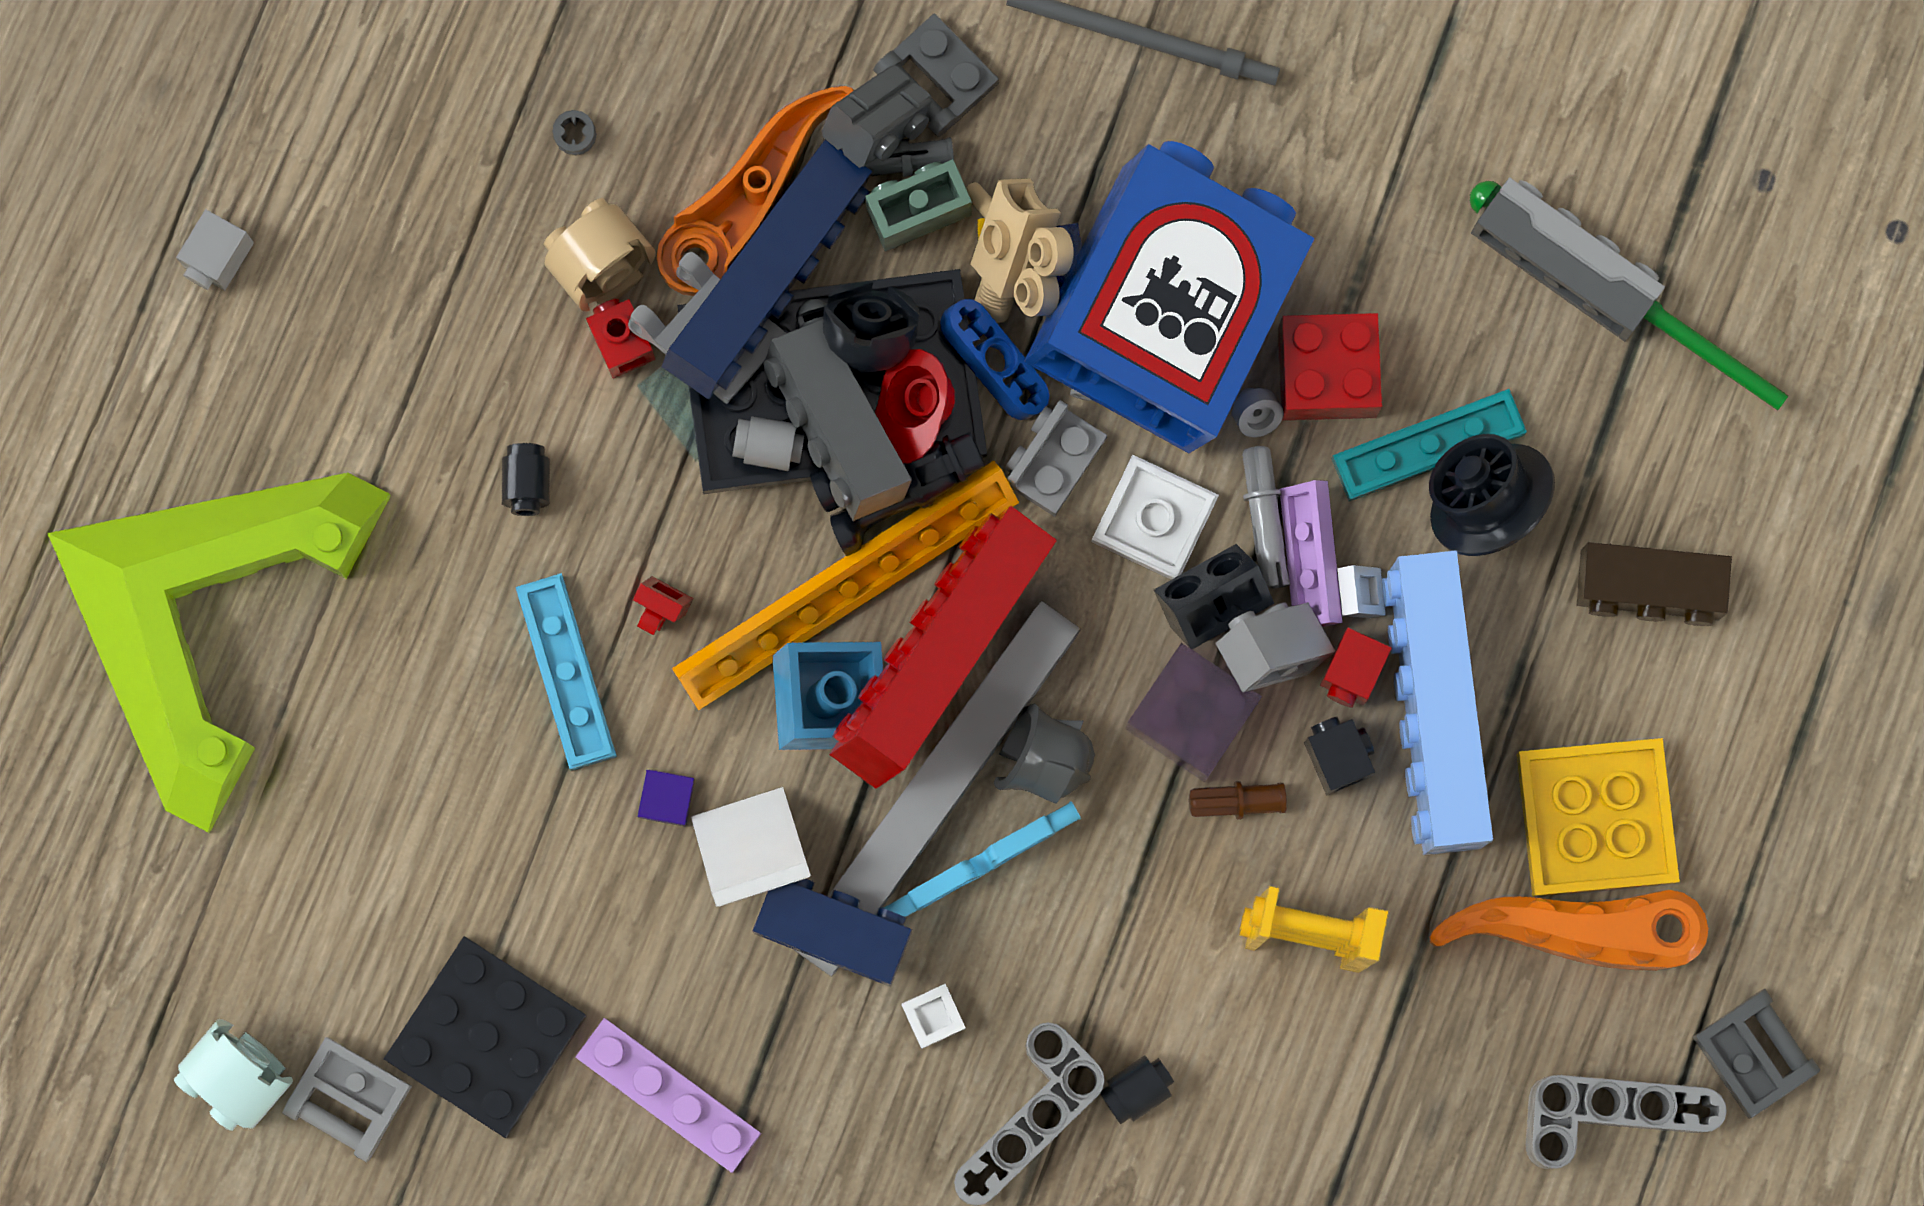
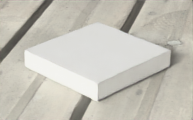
[1091,455,1219,580]

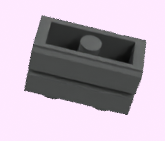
[821,64,932,168]

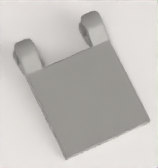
[628,252,787,404]

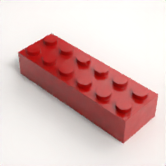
[829,506,1057,789]

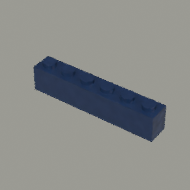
[661,139,872,399]

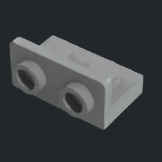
[1005,400,1107,517]

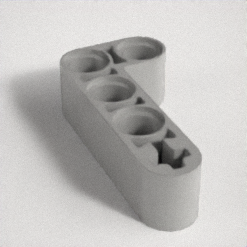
[954,1022,1105,1206]
[1526,1075,1727,1169]

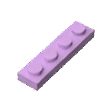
[575,1018,762,1173]

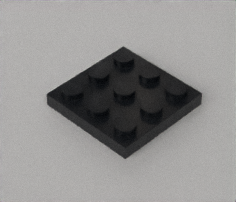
[384,936,587,1139]

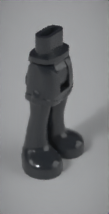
[810,432,985,556]

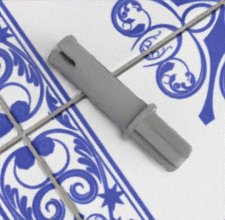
[1242,446,1290,589]

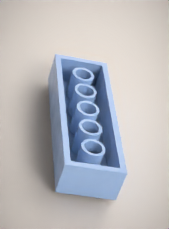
[1382,550,1493,855]

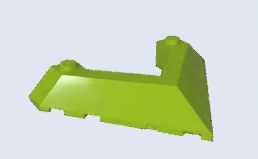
[47,473,391,833]

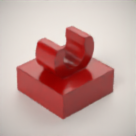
[633,576,694,635]

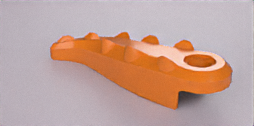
[656,86,854,296]
[1429,890,1709,971]

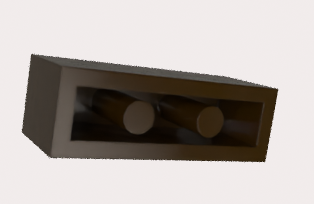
[1576,542,1732,626]

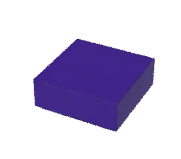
[637,770,695,827]

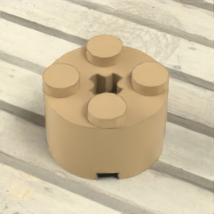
[544,198,655,311]

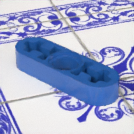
[941,299,1049,420]

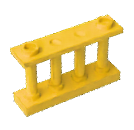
[1239,886,1388,974]

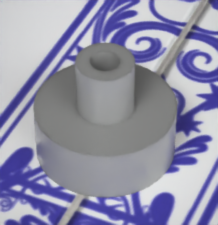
[1232,388,1283,437]

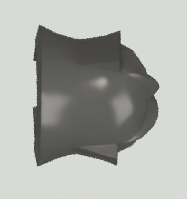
[994,703,1095,804]

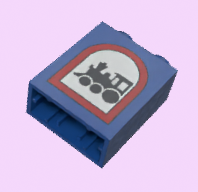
[1024,141,1315,454]

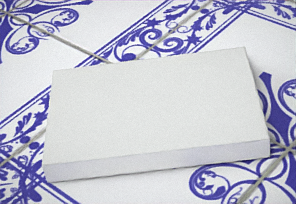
[691,787,811,907]

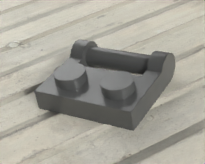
[873,13,999,137]
[1693,989,1821,1118]

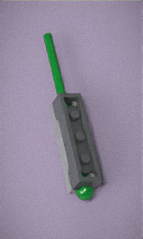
[1469,177,1788,411]

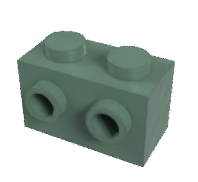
[865,159,972,252]

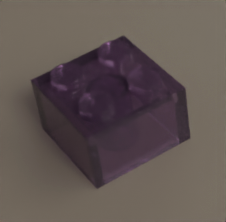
[1125,643,1262,782]

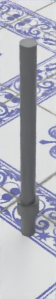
[1006,0,1280,86]

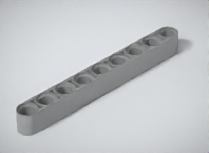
[793,601,1081,977]

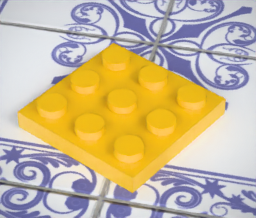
[1516,738,1680,897]

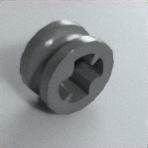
[552,110,597,155]

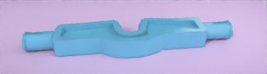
[882,801,1081,917]

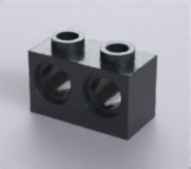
[1154,544,1275,650]

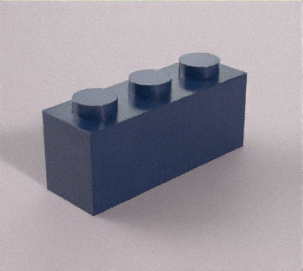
[752,878,912,987]

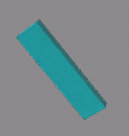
[1331,389,1527,501]

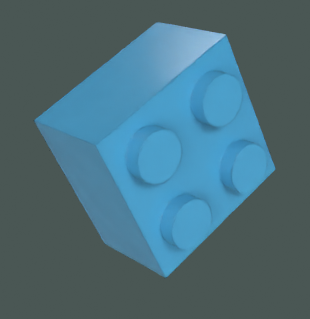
[772,642,883,750]

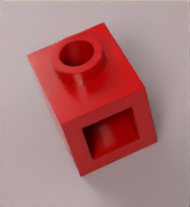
[586,299,656,379]
[1320,628,1392,708]

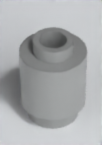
[732,416,804,471]

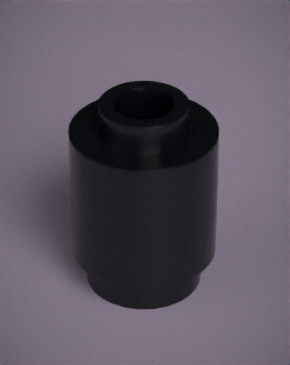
[502,443,550,516]
[1100,1055,1174,1124]

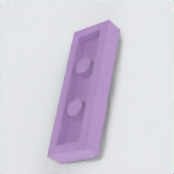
[1280,480,1343,627]

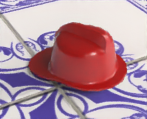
[875,349,955,464]

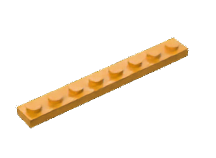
[672,461,1019,711]

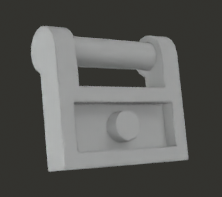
[283,1037,412,1163]

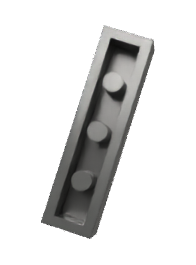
[764,319,912,521]

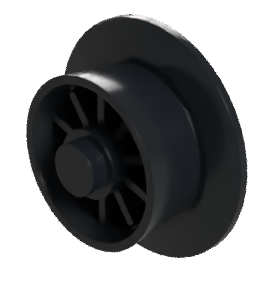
[1429,434,1555,556]

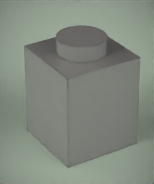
[176,209,254,291]

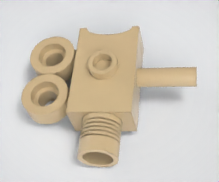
[966,179,1074,323]

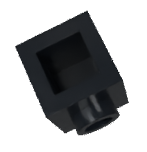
[1304,717,1375,796]

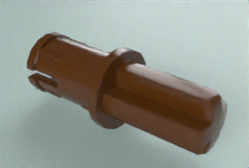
[1188,781,1287,820]

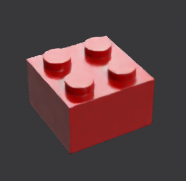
[1278,313,1382,421]

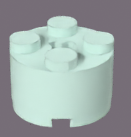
[174,1019,293,1131]

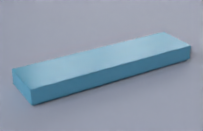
[516,573,617,771]

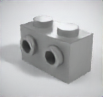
[1216,602,1336,693]

